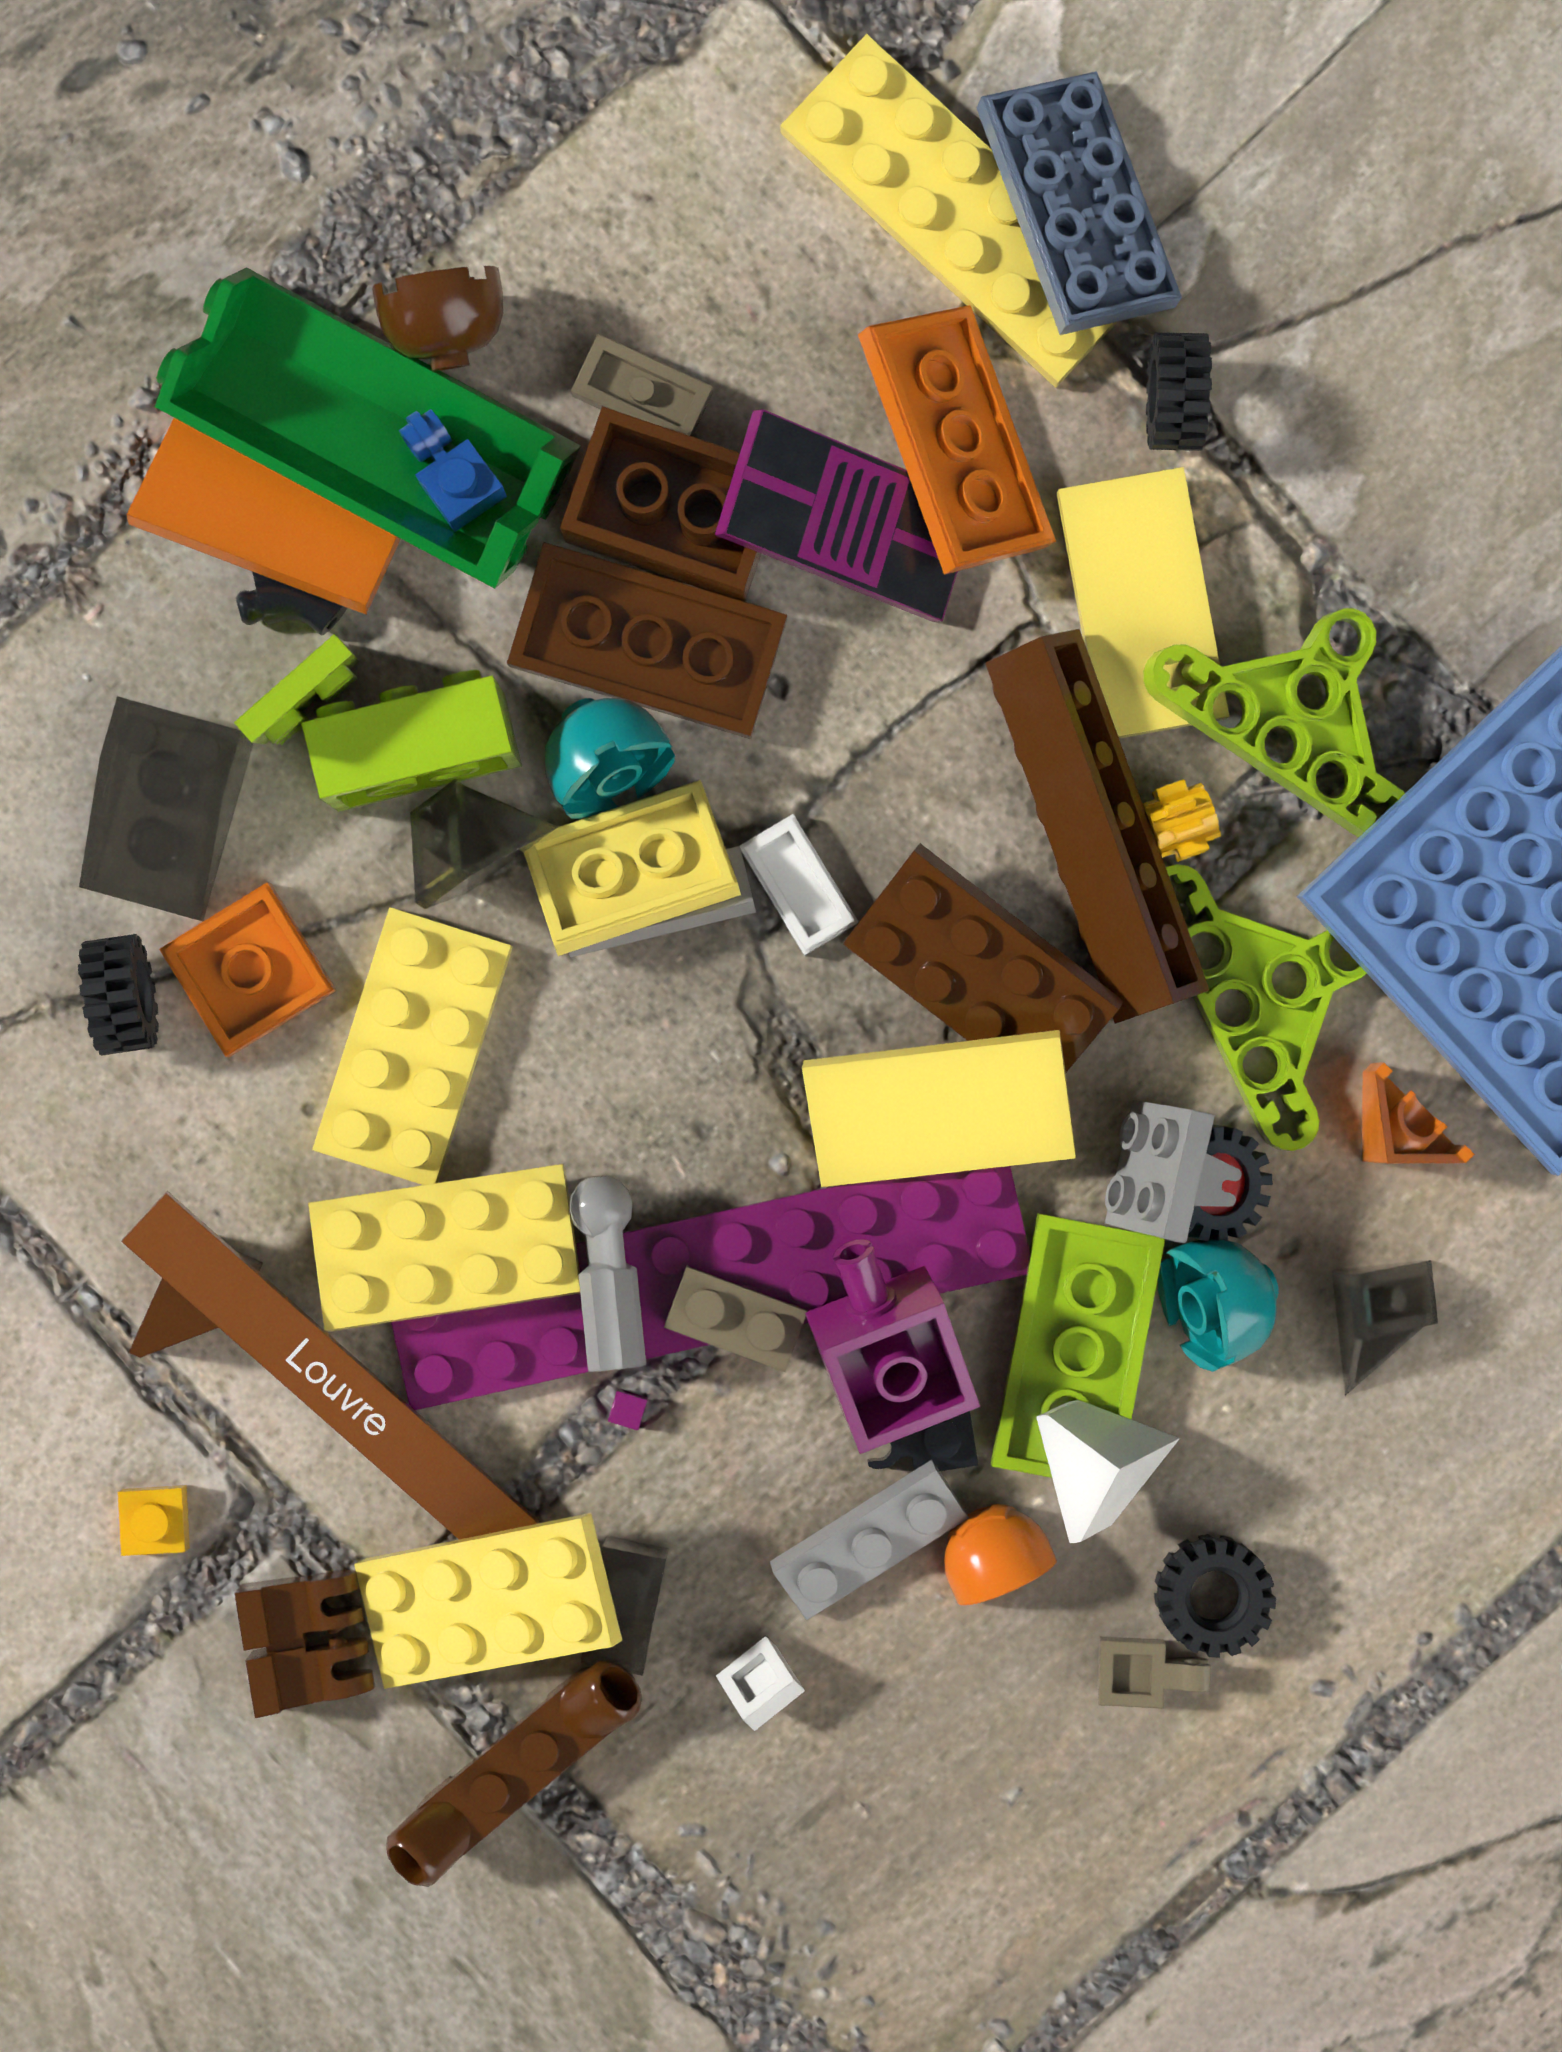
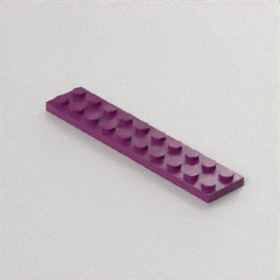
[391,1166,1030,1410]

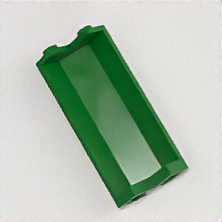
[154,267,581,589]

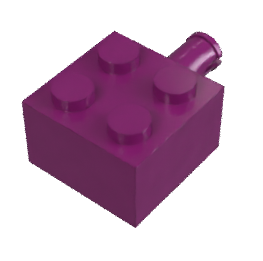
[805,1239,980,1454]

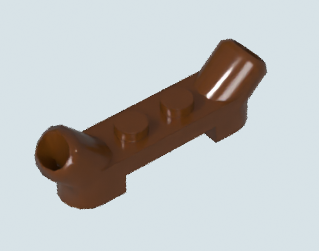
[386,1660,642,1887]

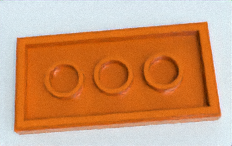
[858,305,1056,575]
[126,418,401,615]

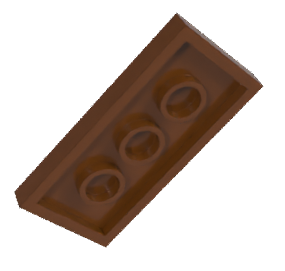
[507,542,787,739]
[843,843,1124,1074]

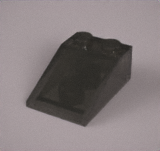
[79,696,254,922]

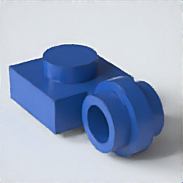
[399,409,507,532]

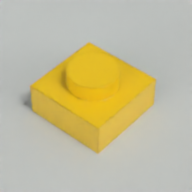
[118,1485,190,1556]

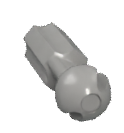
[569,1176,646,1372]

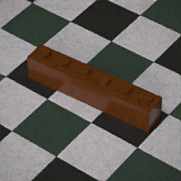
[985,629,1210,1024]

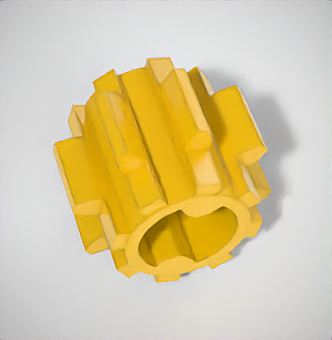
[1143,779,1221,862]

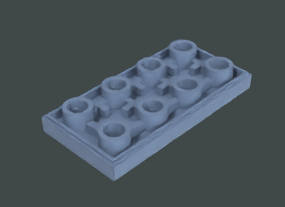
[976,71,1182,335]

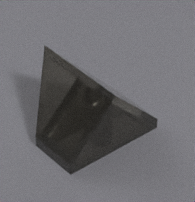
[410,779,558,909]
[1332,1260,1438,1396]

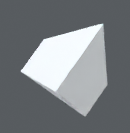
[1037,1400,1180,1543]

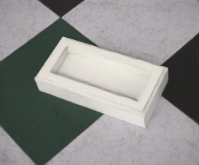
[740,814,859,956]

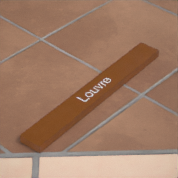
[121,1191,541,1539]

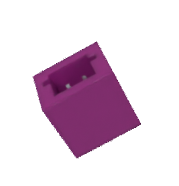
[608,1389,648,1431]

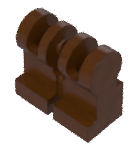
[234,1570,375,1718]

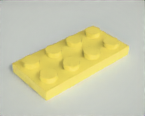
[312,907,513,1185]
[308,1164,580,1332]
[354,1513,622,1689]

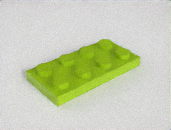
[990,1213,1165,1478]

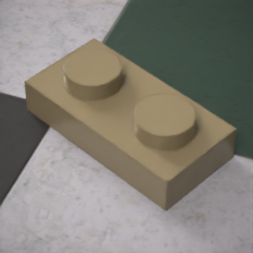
[571,333,713,437]
[664,1265,808,1372]

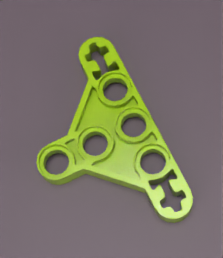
[1143,608,1405,838]
[1166,864,1367,1151]

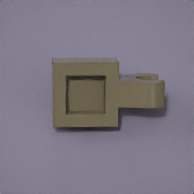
[1098,1636,1211,1709]

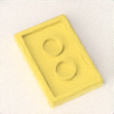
[520,780,741,956]

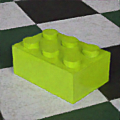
[301,670,522,812]

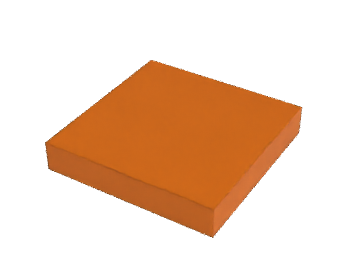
[159,882,337,1057]

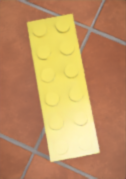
[780,34,1117,388]

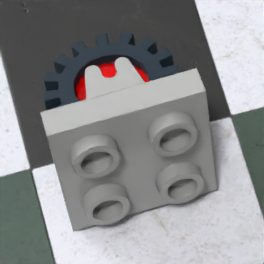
[1105,1100,1273,1244]

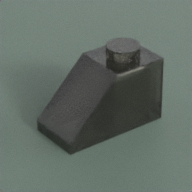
[580,1536,669,1676]

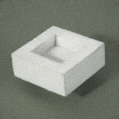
[716,1636,805,1731]

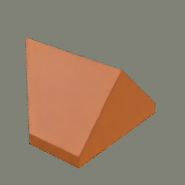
[1362,1062,1475,1164]

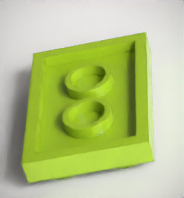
[234,634,359,745]

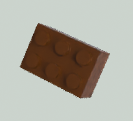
[560,406,761,602]

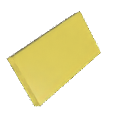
[1057,467,1230,738]
[802,1030,1076,1187]

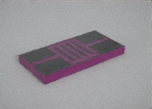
[715,409,958,622]

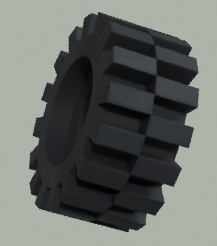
[1146,332,1212,451]
[78,934,159,1056]
[1154,1534,1276,1658]

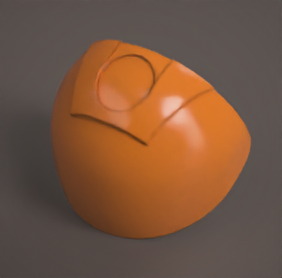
[944,1504,1057,1605]

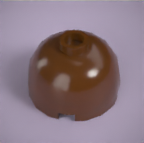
[372,266,503,371]

